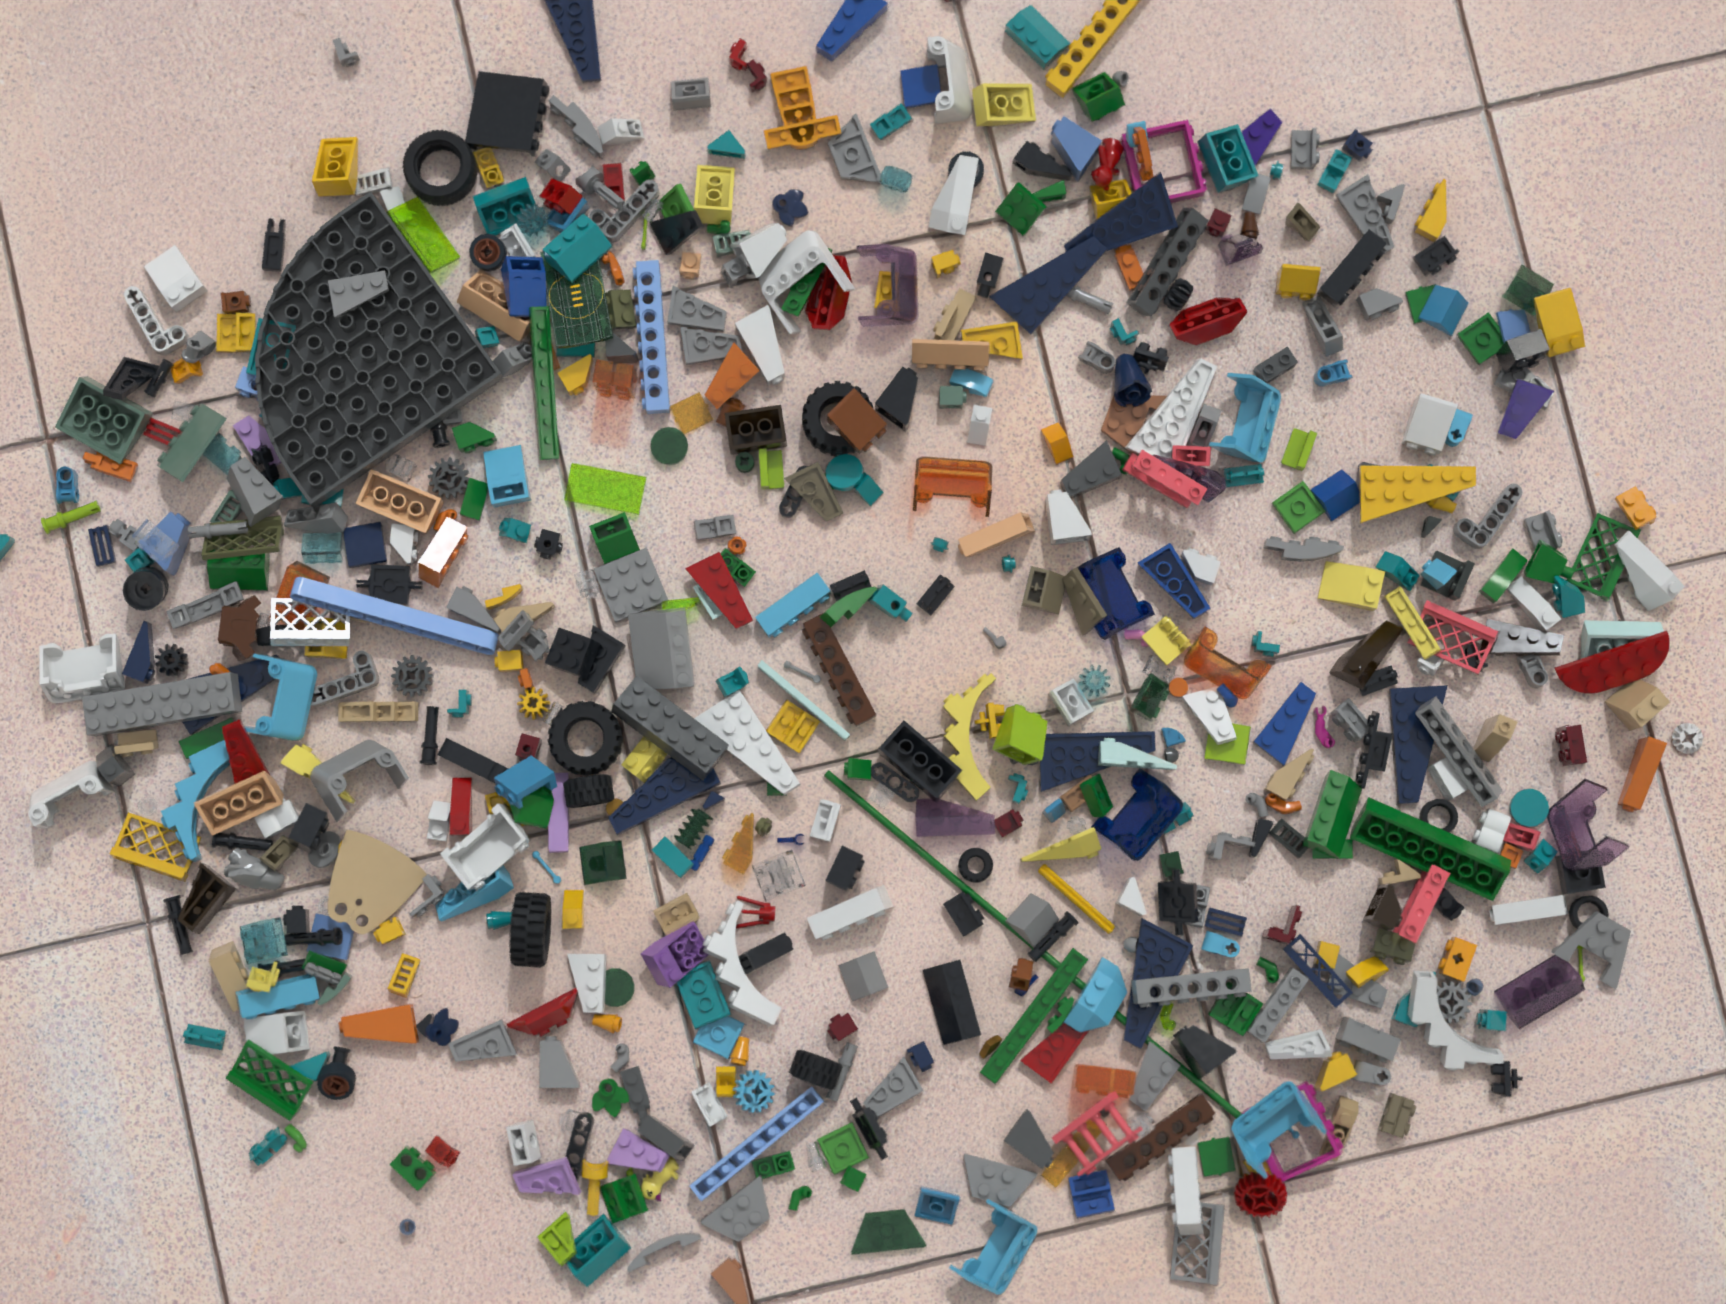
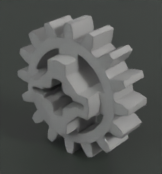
[1437,981,1472,1023]

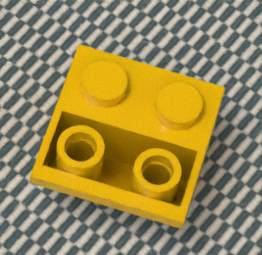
[304,617,348,659]

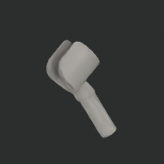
[983,627,1007,649]

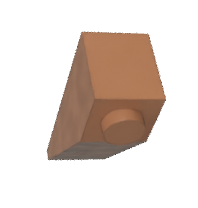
[711,1257,750,1304]

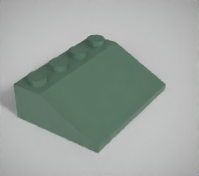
[55,376,153,464]
[157,403,227,482]

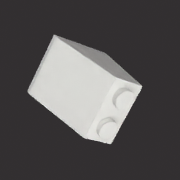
[730,223,787,279]
[1402,393,1458,455]
[1045,490,1092,545]
[244,1011,310,1057]

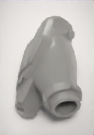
[224,848,285,890]

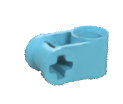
[1445,409,1473,447]
[1201,931,1240,957]

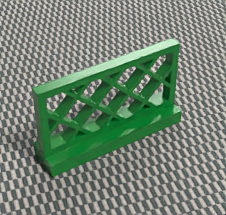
[1566,513,1641,602]
[225,1039,314,1121]

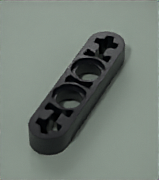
[565,1112,594,1181]

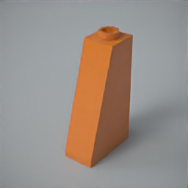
[1618,736,1667,813]
[339,1004,419,1044]

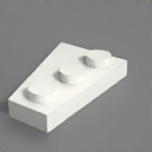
[1182,686,1237,745]
[567,954,607,1013]
[1265,1029,1332,1060]

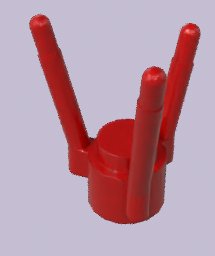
[736,896,775,929]

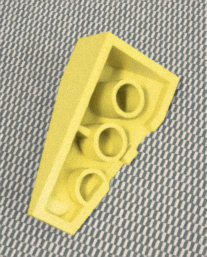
[280,744,355,804]
[1021,827,1101,862]

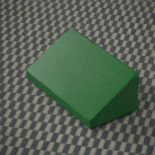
[460,478,488,521]
[1080,774,1113,817]
[302,950,347,975]

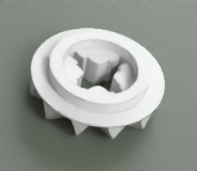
[1672,723,1704,754]

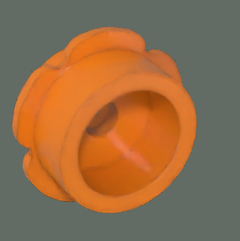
[728,536,747,555]

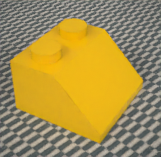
[1089,179,1132,219]
[1276,264,1321,300]
[1314,1051,1357,1092]

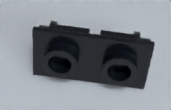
[251,445,280,486]
[830,570,872,601]
[916,575,955,615]
[1359,665,1398,696]

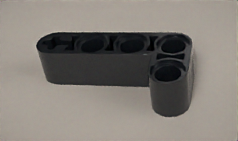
[438,738,509,783]

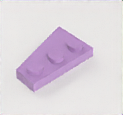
[233,416,282,466]
[607,1128,670,1172]
[513,1157,581,1195]

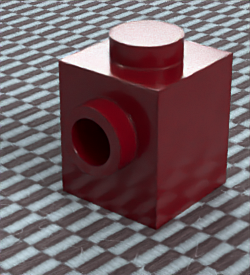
[515,733,542,761]
[827,1013,858,1042]

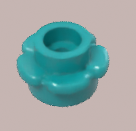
[1270,161,1284,180]
[931,537,949,552]
[1002,554,1016,573]

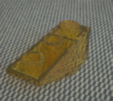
[722,813,754,875]

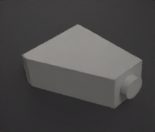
[539,1036,580,1088]

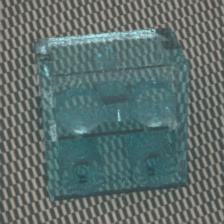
[240,917,288,965]

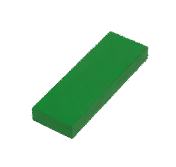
[179,717,234,759]

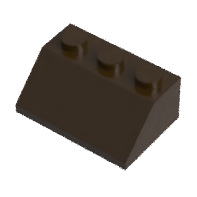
[724,405,787,455]
[1363,883,1402,930]

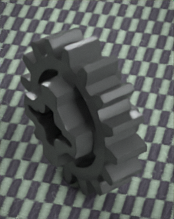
[428,457,469,499]
[391,655,434,697]

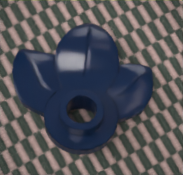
[772,189,808,226]
[425,1008,459,1046]

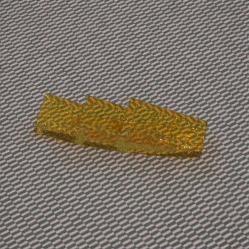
[1041,1120,1107,1188]

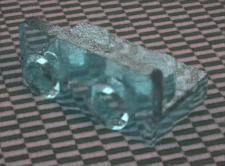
[203,433,242,475]
[301,532,342,564]

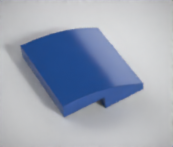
[1068,1170,1115,1219]

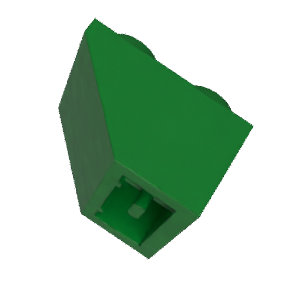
[589,512,640,564]

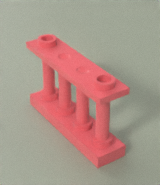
[1122,450,1208,508]
[1392,864,1450,943]
[1052,1091,1143,1176]

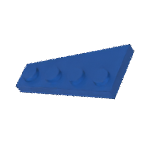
[1253,682,1316,766]

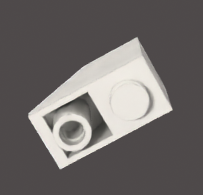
[598,119,644,145]
[390,524,420,566]
[1181,548,1221,586]

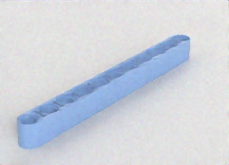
[290,577,499,655]

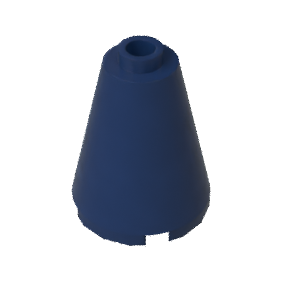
[1114,354,1152,407]

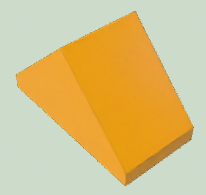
[1041,422,1074,464]

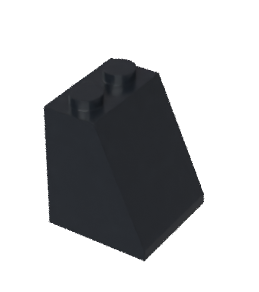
[875,367,918,432]
[1170,1025,1237,1080]

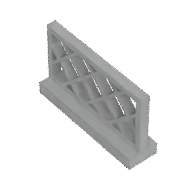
[1170,1202,1225,1285]

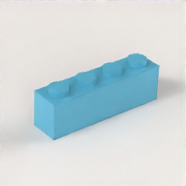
[755,573,831,638]
[235,974,320,1019]

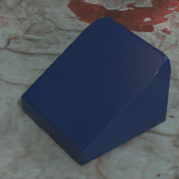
[703,791,725,810]

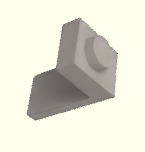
[409,874,445,917]

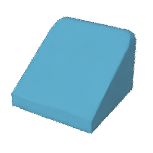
[1126,121,1148,147]

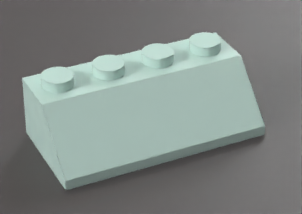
[1581,620,1664,659]

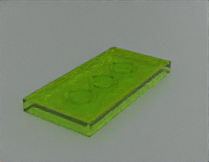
[386,197,460,274]
[564,463,647,515]

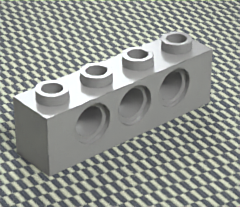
[1247,968,1309,1043]

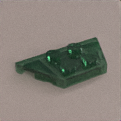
[851,1209,926,1255]

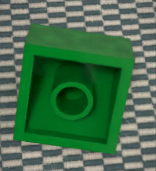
[1072,72,1125,122]
[509,785,554,829]

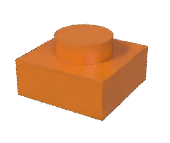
[518,668,534,690]
[1499,843,1523,869]

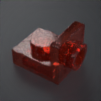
[425,1135,460,1168]

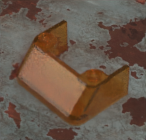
[913,456,992,517]

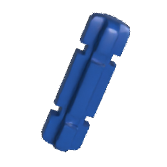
[691,835,714,871]

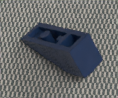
[122,621,155,684]

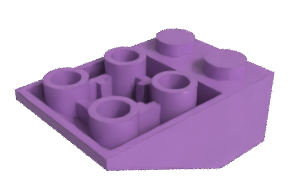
[640,922,709,988]

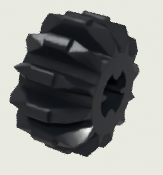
[1164,278,1193,312]
[155,644,188,676]

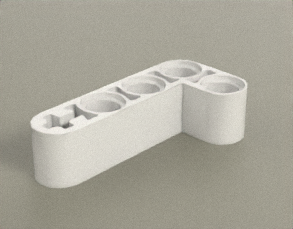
[124,286,189,355]

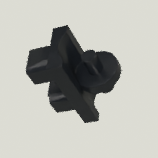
[1133,342,1169,375]
[1490,1061,1523,1097]

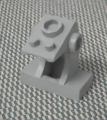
[497,610,550,661]

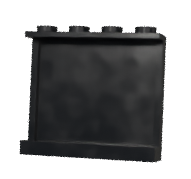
[465,71,550,157]

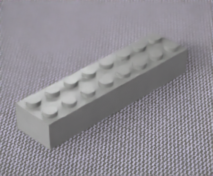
[82,672,242,736]

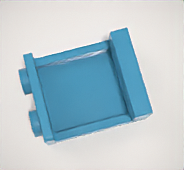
[494,755,557,809]

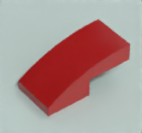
[603,163,625,202]

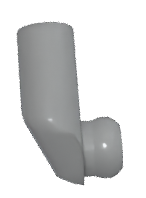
[1246,793,1269,817]
[611,1043,630,1073]

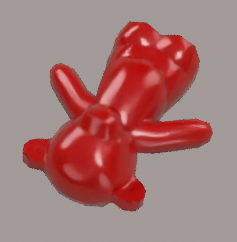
[1091,138,1124,191]

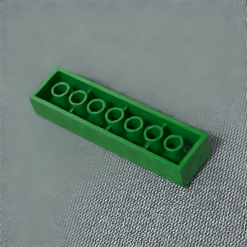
[1350,797,1511,901]

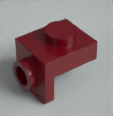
[747,59,767,92]

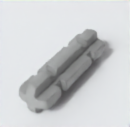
[304,962,342,985]

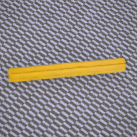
[1038,864,1115,934]

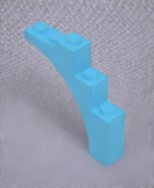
[161,740,230,862]

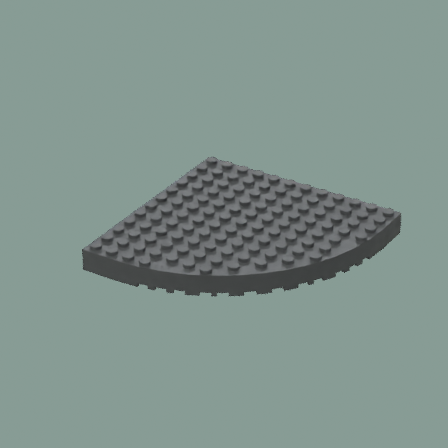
[255,191,503,509]

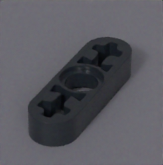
[779,466,808,518]
[871,762,919,802]

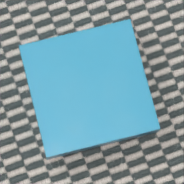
[693,1016,744,1059]

